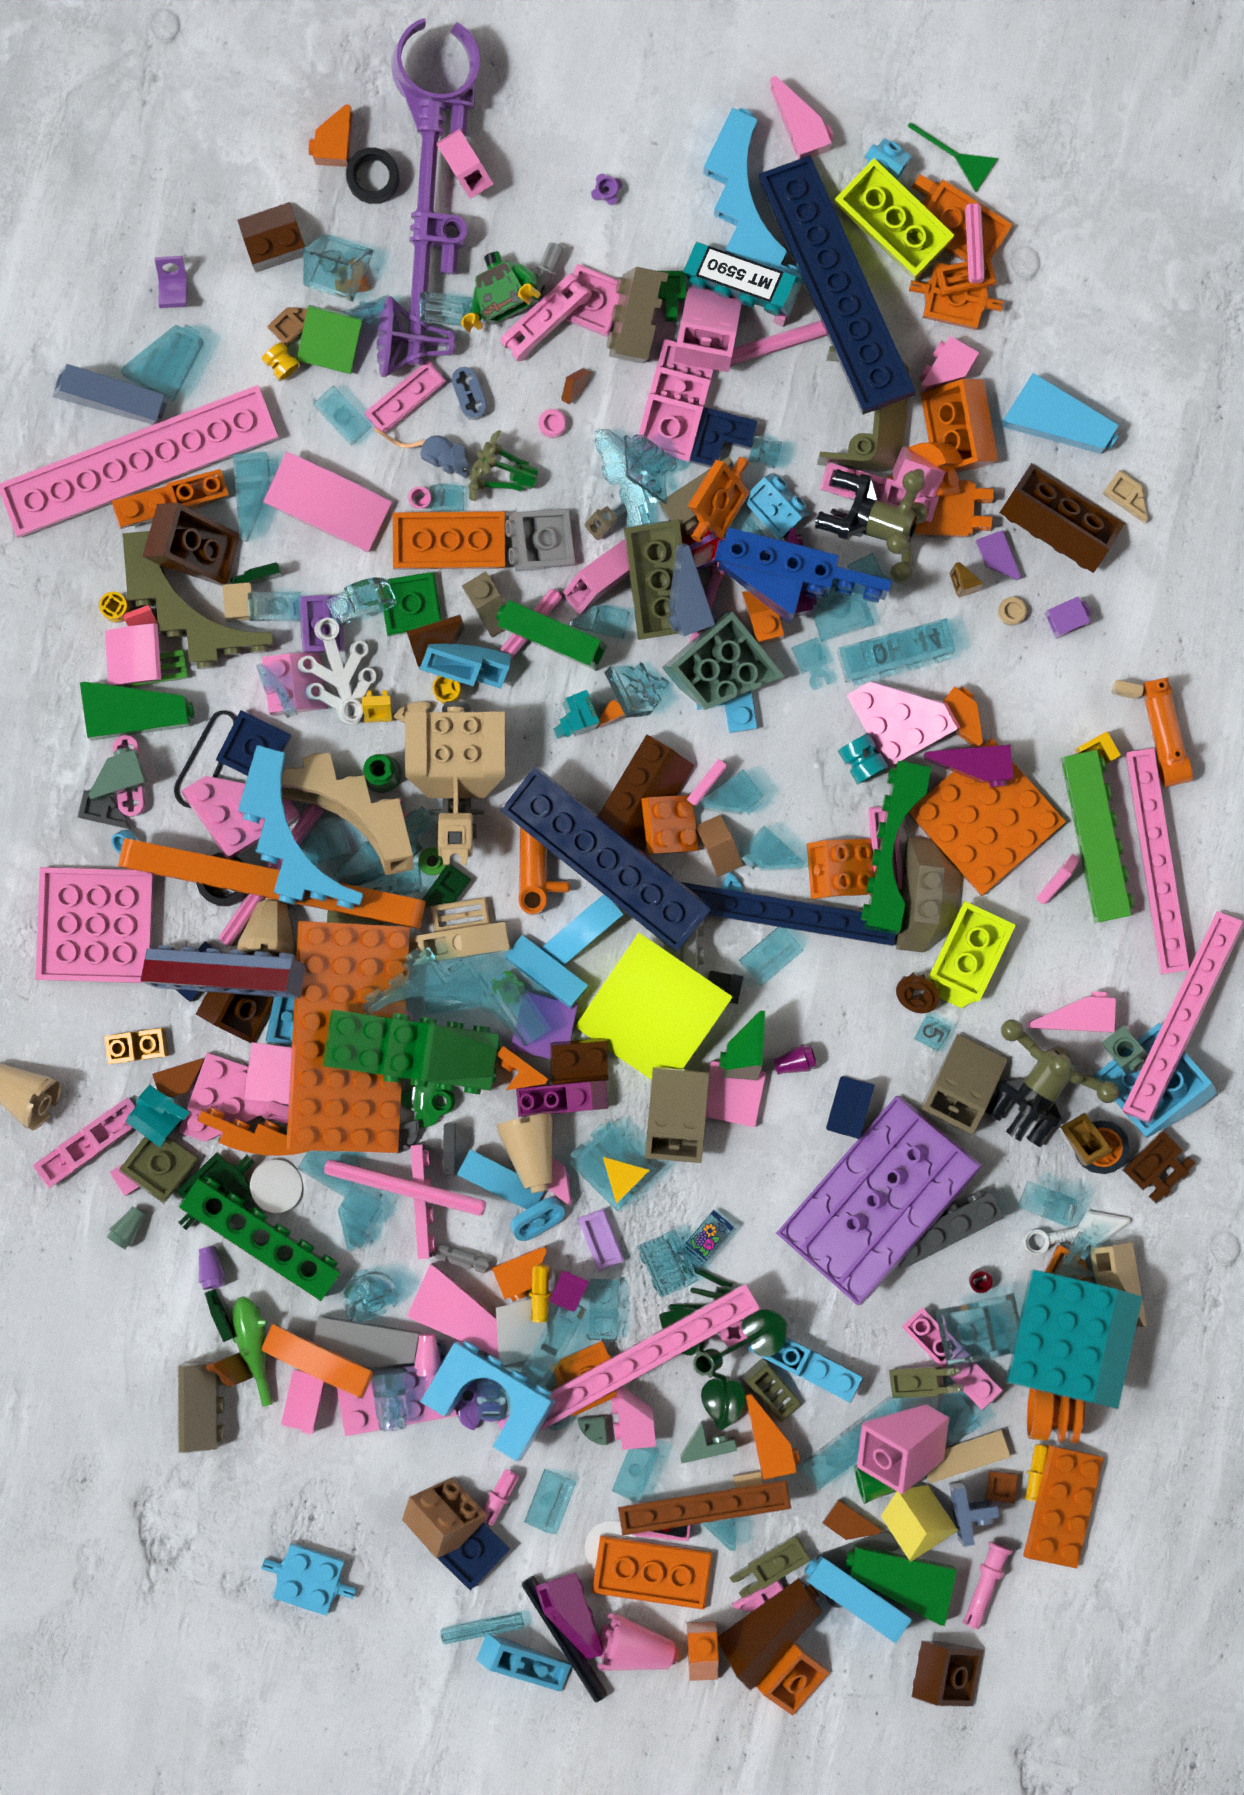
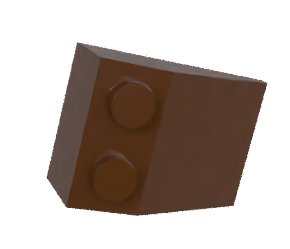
[143,503,241,586]

